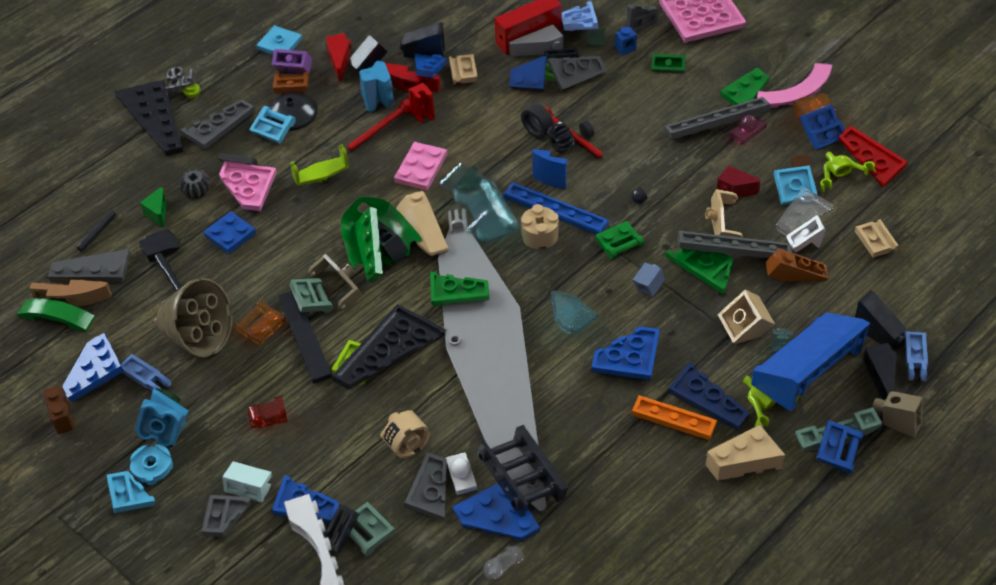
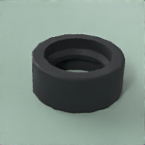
[521,103,554,138]

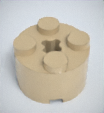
[521,204,559,249]

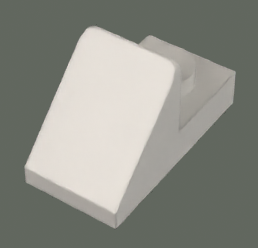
[786,215,826,252]

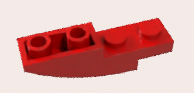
[385,63,440,92]

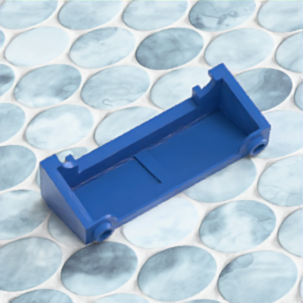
[751,312,870,411]

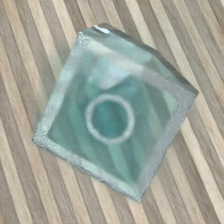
[551,291,599,333]

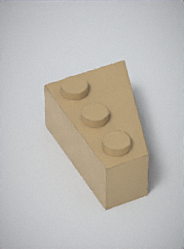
[706,425,785,481]

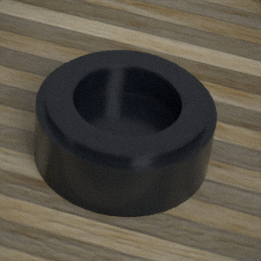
[579,121,594,139]

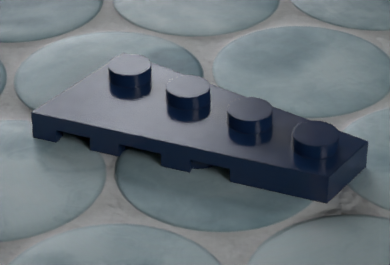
[668,362,749,431]

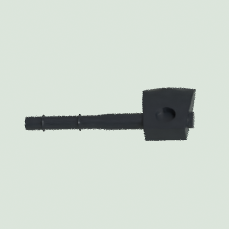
[139,229,182,291]

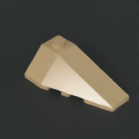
[396,191,448,256]

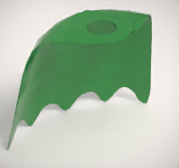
[340,197,422,268]

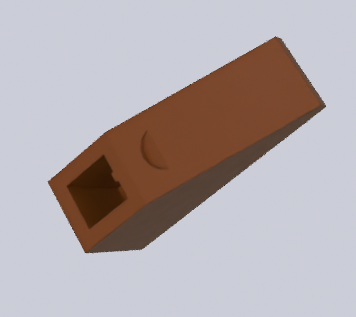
[766,248,829,282]

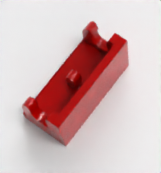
[408,83,435,123]

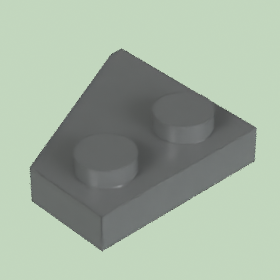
[626,5,658,32]
[201,495,251,537]

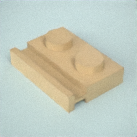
[449,54,478,84]
[855,219,899,258]

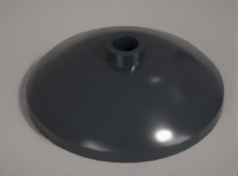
[267,92,318,130]

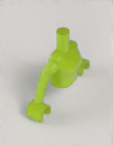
[820,152,875,192]
[743,376,804,428]

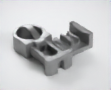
[165,67,195,95]

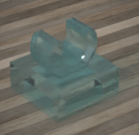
[771,328,793,351]

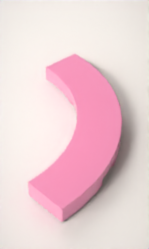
[757,63,832,108]

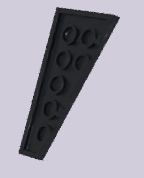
[114,80,183,156]
[332,304,447,390]

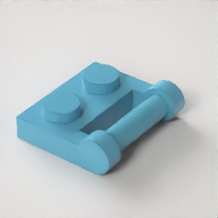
[249,106,295,144]

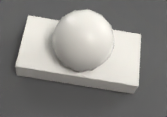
[446,452,477,495]

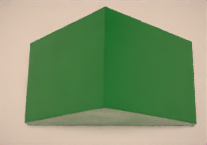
[140,188,166,227]

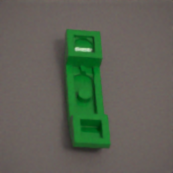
[17,298,95,332]

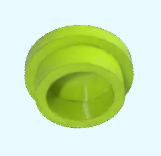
[183,84,200,99]

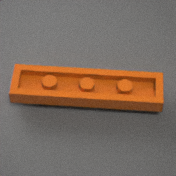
[632,395,717,441]

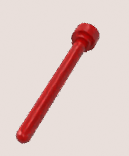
[347,98,411,151]
[544,107,603,158]

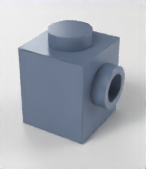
[633,262,665,297]

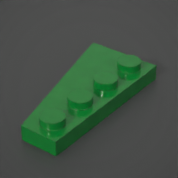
[353,207,383,282]

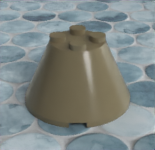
[154,278,233,357]

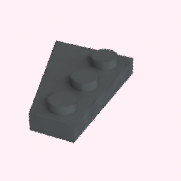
[547,56,606,91]

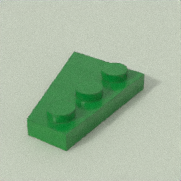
[720,68,770,105]
[430,271,490,306]

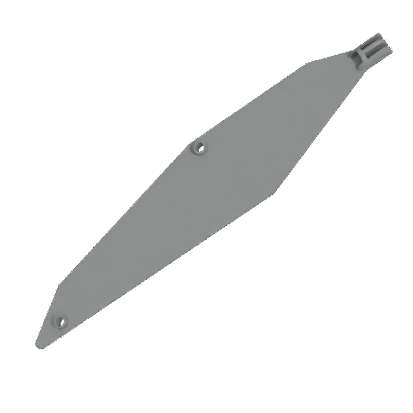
[438,209,546,511]

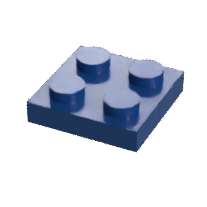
[203,211,256,254]

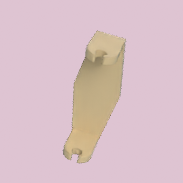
[705,189,743,238]

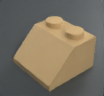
[717,290,775,344]

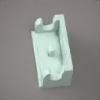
[223,461,271,502]

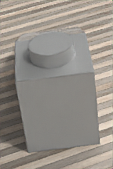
[509,25,563,57]

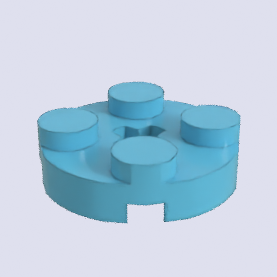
[130,444,173,485]

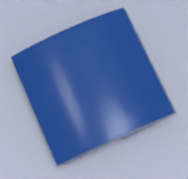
[799,104,845,149]
[532,149,567,190]

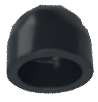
[632,187,647,203]

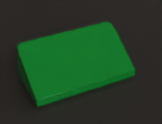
[651,54,686,72]

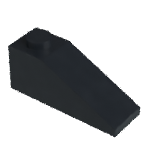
[377,219,409,263]
[863,343,897,400]

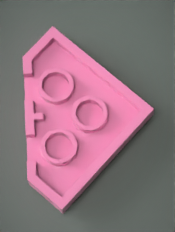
[219,161,277,211]

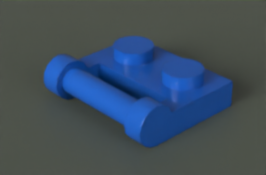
[816,420,863,473]

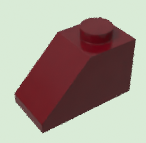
[717,165,761,197]

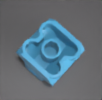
[359,61,394,112]
[135,389,189,447]

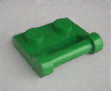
[595,221,645,259]

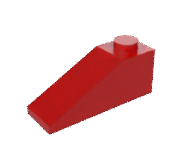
[325,33,352,82]

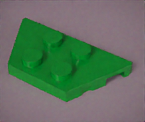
[665,248,733,294]

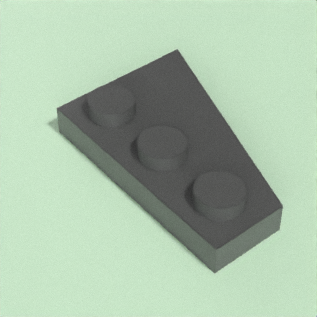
[404,452,447,521]

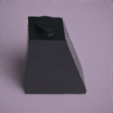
[400,22,445,58]
[855,290,907,350]

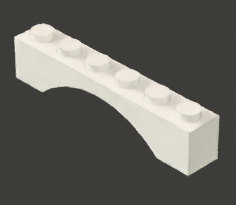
[284,494,344,585]

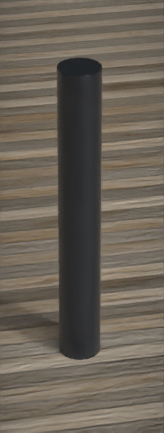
[76,210,116,252]

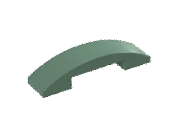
[795,407,882,450]

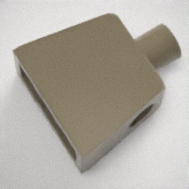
[873,391,923,438]

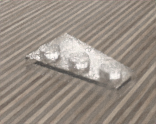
[774,187,835,236]

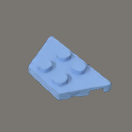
[562,1,599,31]

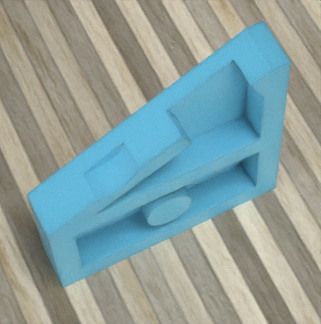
[107,471,155,513]

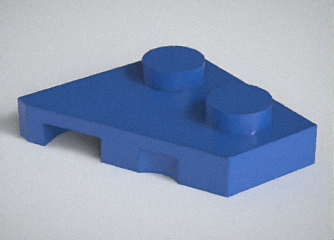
[509,56,547,90]

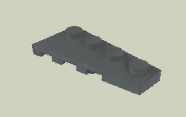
[180,99,255,150]
[48,249,130,282]

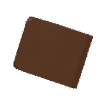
[791,155,813,176]

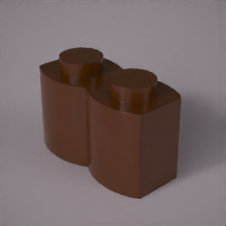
[43,386,74,434]

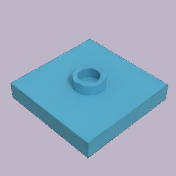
[256,26,303,55]
[773,166,818,206]

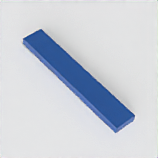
[504,182,609,235]

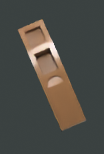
[30,280,112,307]

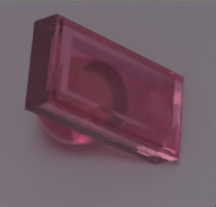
[730,115,767,145]

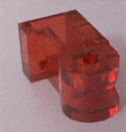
[247,395,288,428]

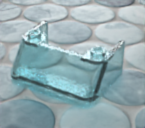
[440,163,520,242]

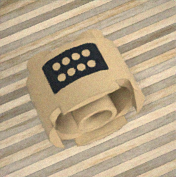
[380,410,430,458]

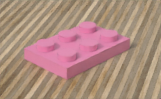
[394,142,447,191]

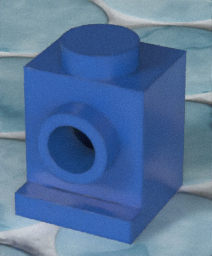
[613,27,637,56]

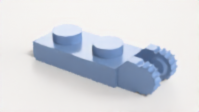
[905,331,928,381]
[121,354,171,393]

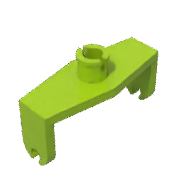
[290,144,349,186]

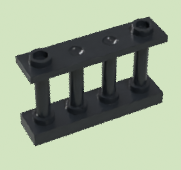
[478,425,568,518]

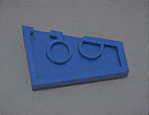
[415,53,447,78]
[272,475,340,524]

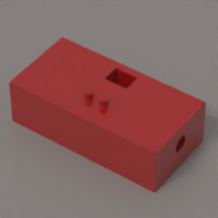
[494,0,562,55]

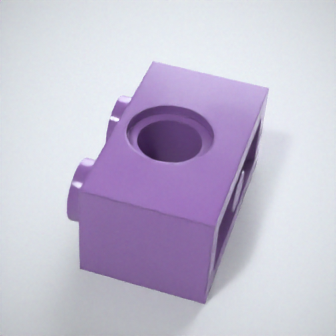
[272,49,312,74]

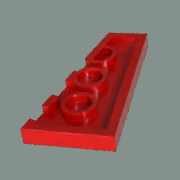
[839,125,908,188]

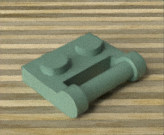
[290,278,334,313]
[340,502,395,556]

